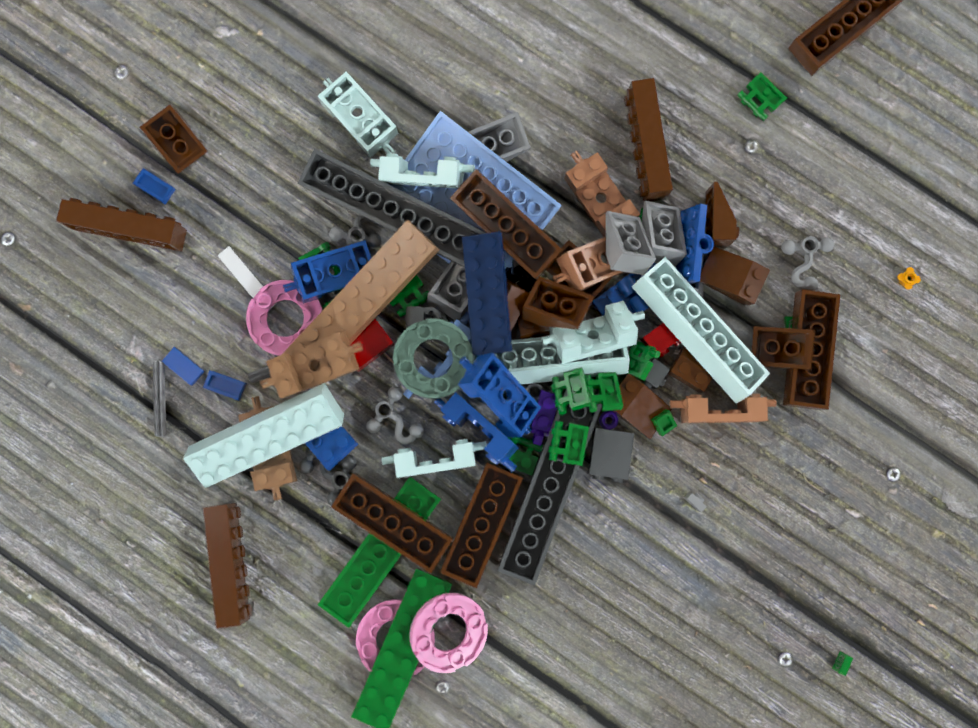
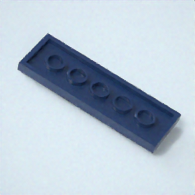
[462,232,512,355]

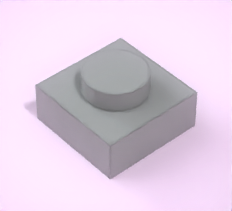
[684,492,707,512]

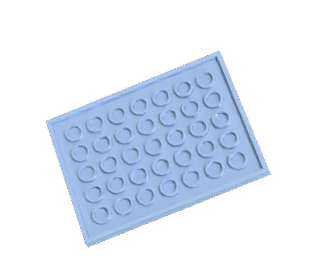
[388,111,562,268]

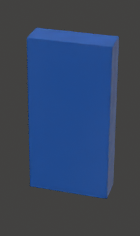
[133,168,176,205]
[162,347,205,386]
[203,370,247,401]

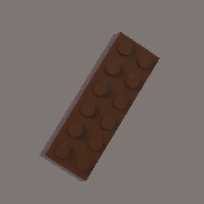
[788,0,903,76]
[624,78,673,202]
[450,169,563,279]
[56,198,187,252]
[783,289,841,411]
[440,463,523,589]
[331,473,453,574]
[203,502,252,629]

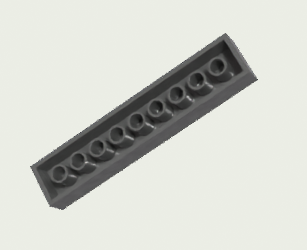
[298,149,486,267]
[497,389,602,586]

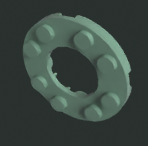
[393,319,473,398]

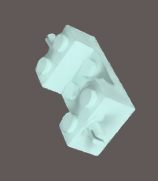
[318,72,398,158]
[370,153,475,188]
[541,301,645,364]
[382,439,487,478]

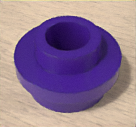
[599,411,618,430]

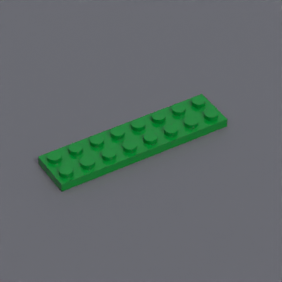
[318,476,441,628]
[351,568,452,728]

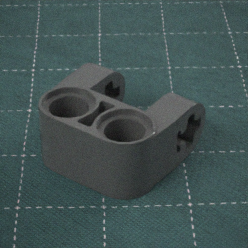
[406,306,449,328]

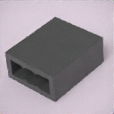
[588,428,634,483]

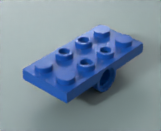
[675,204,714,284]
[592,263,657,316]
[305,389,358,471]

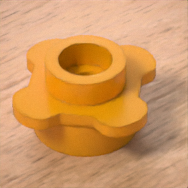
[897,267,921,290]

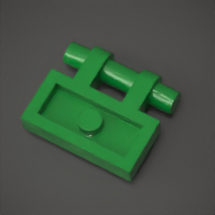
[737,72,787,121]
[390,274,429,318]
[627,341,660,381]
[551,367,592,415]
[585,372,624,412]
[548,421,589,466]
[499,437,543,476]

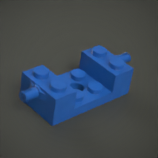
[283,241,371,304]
[458,353,541,437]
[434,392,518,472]

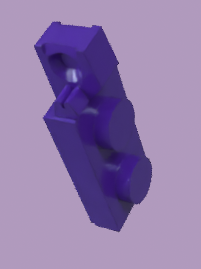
[531,390,557,446]

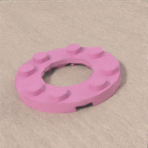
[246,280,323,356]
[410,593,488,673]
[356,599,435,675]

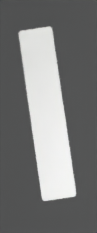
[218,247,277,309]

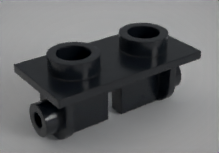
[505,259,537,293]

